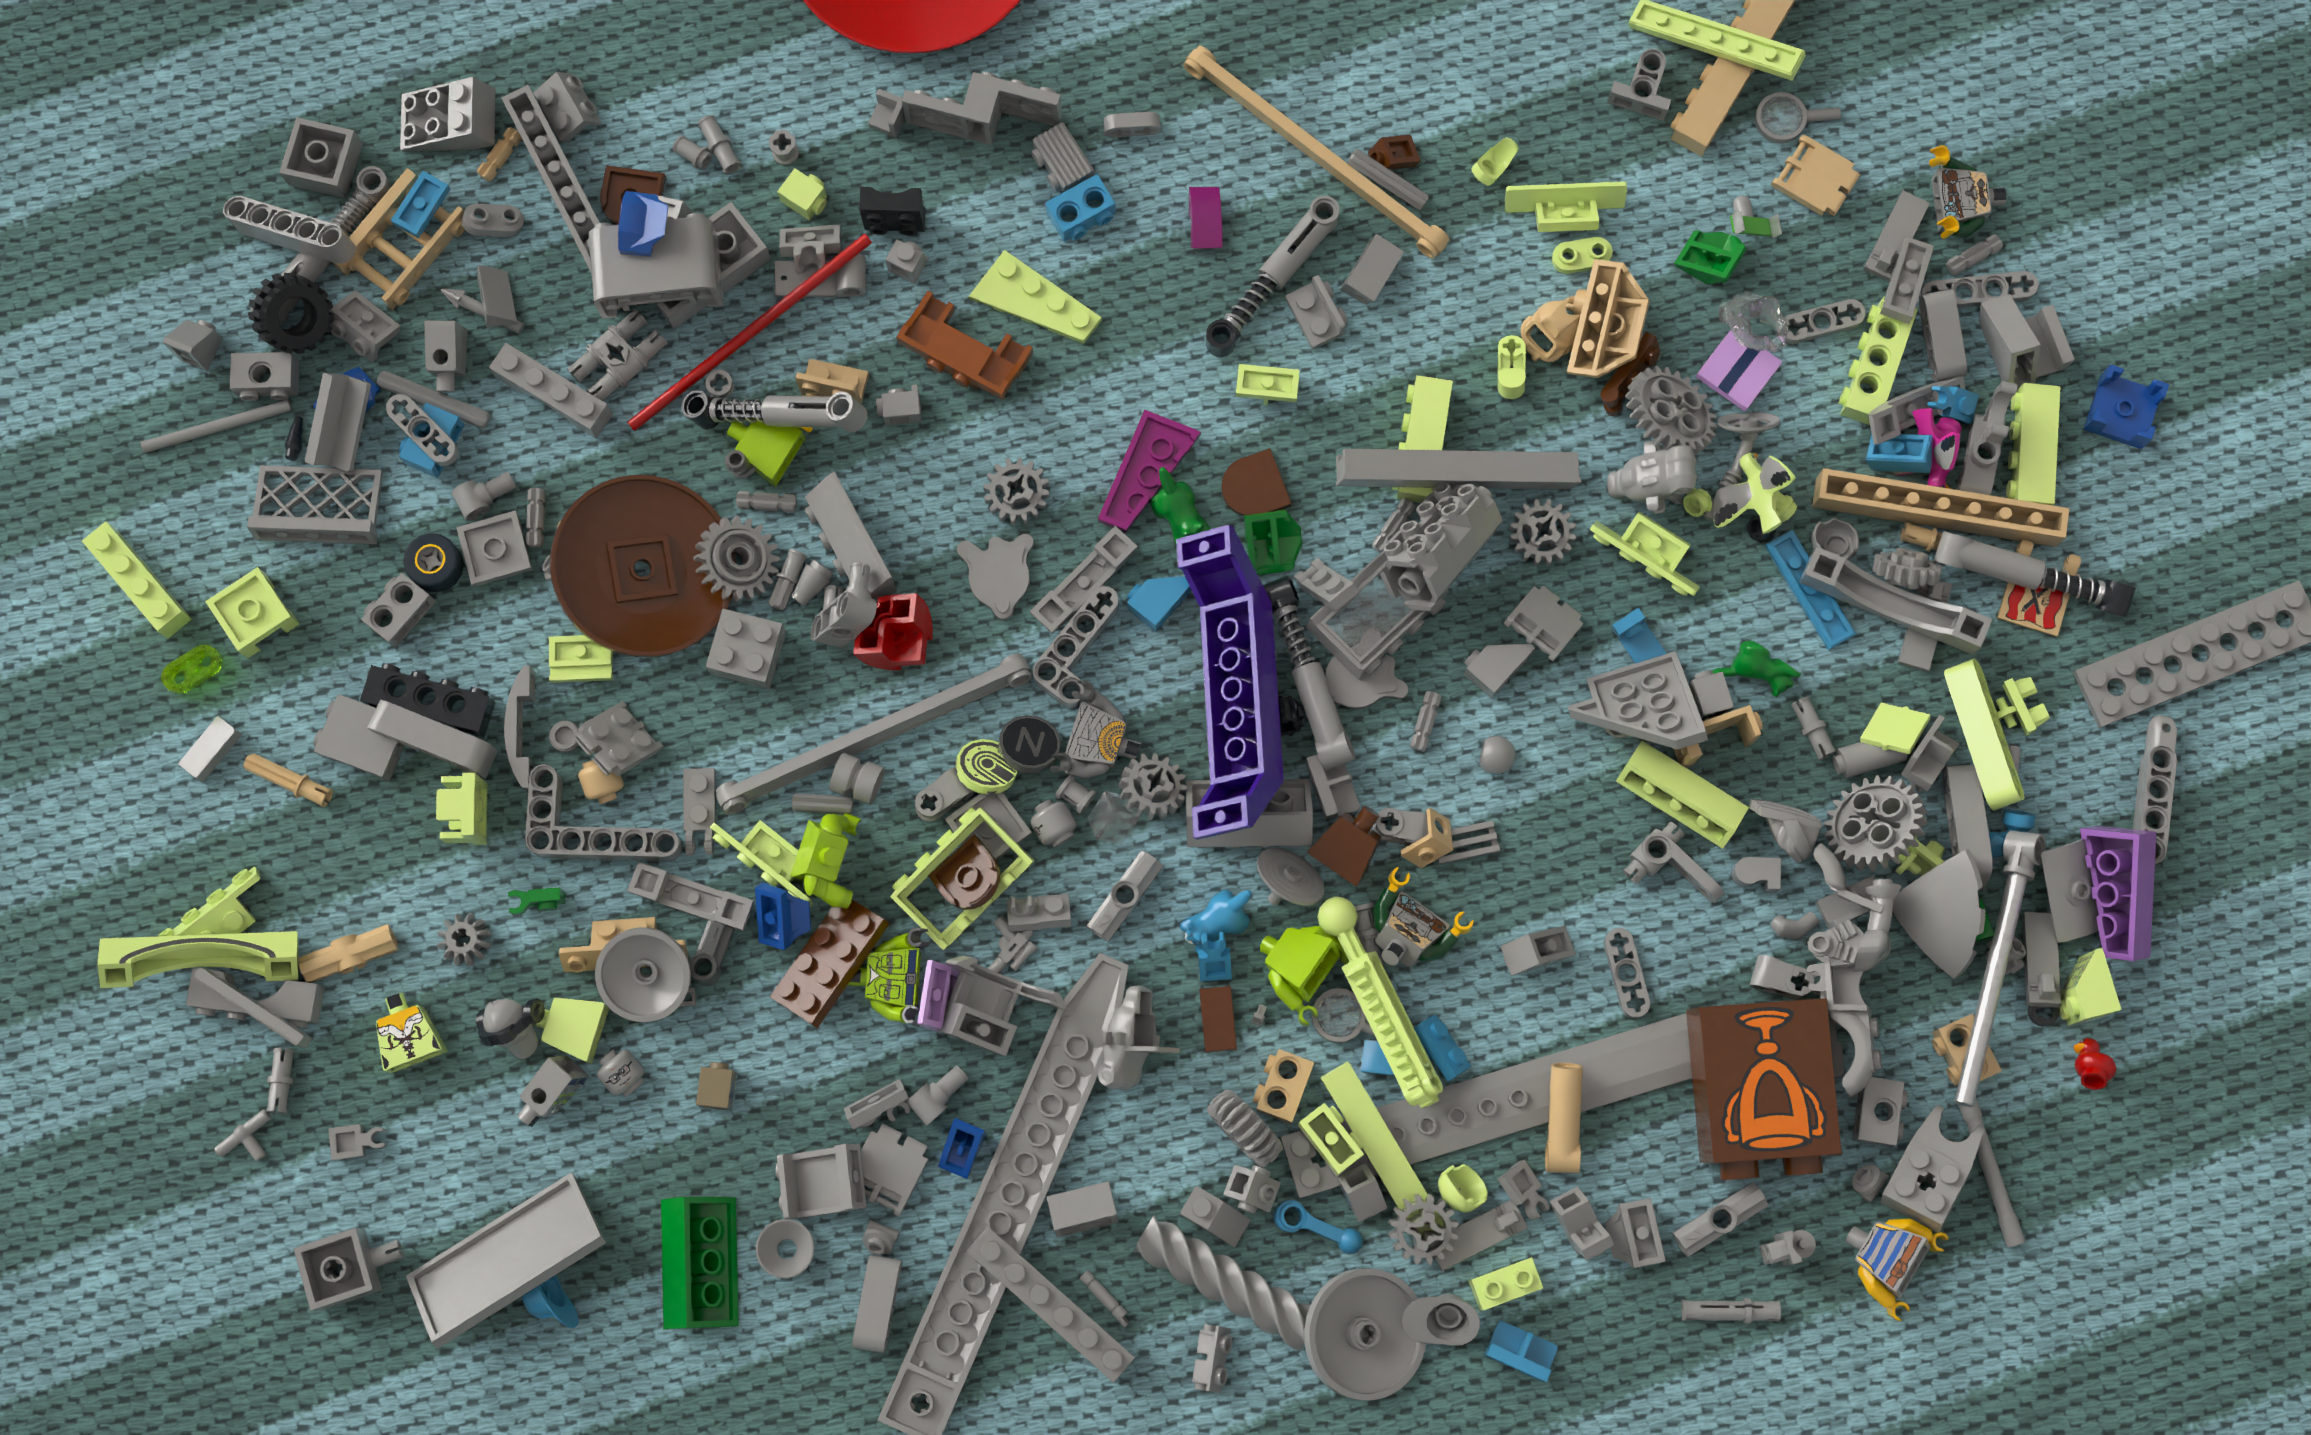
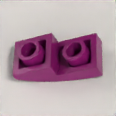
[1189,187,1222,248]

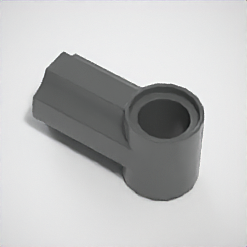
[689,920,735,986]

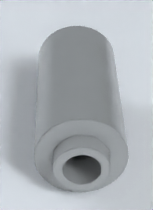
[1832,742,1907,779]

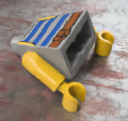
[1846,1218,1948,1321]

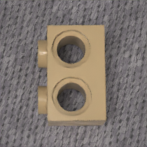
[1932,1013,2002,1085]
[1252,1049,1314,1124]

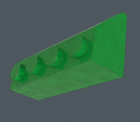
[661,1197,739,1330]

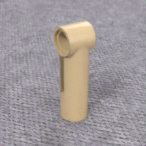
[1545,1063,1583,1173]

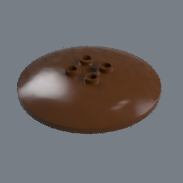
[550,475,736,658]

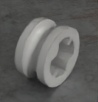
[705,370,734,399]

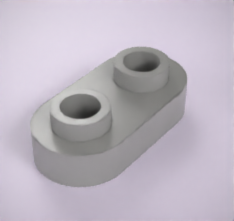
[462,204,524,237]

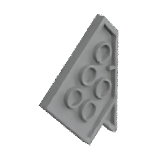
[1567,651,1708,750]

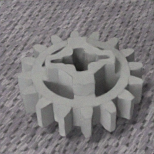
[983,457,1050,525]
[1509,499,1576,567]
[1872,548,1942,589]
[1118,753,1187,820]
[1388,1193,1459,1265]

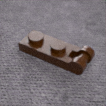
[1601,332,1660,416]

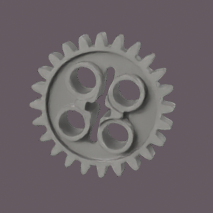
[1625,366,1718,455]
[1824,775,1928,872]

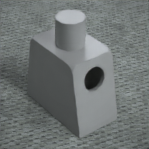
[424,321,468,393]

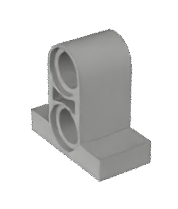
[1607,49,1671,121]

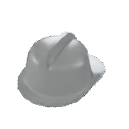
[1402,1294,1480,1345]

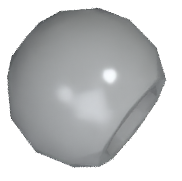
[1479,736,1516,775]

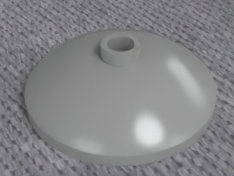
[595,927,691,1022]

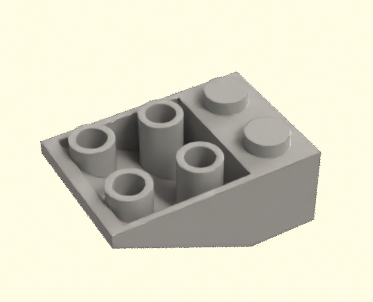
[400,77,496,151]

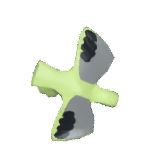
[1713,453,1797,534]

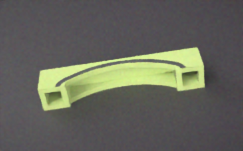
[97,931,299,988]

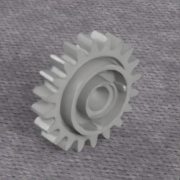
[693,516,780,602]

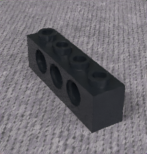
[360,663,496,738]

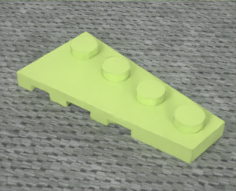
[968,250,1102,344]

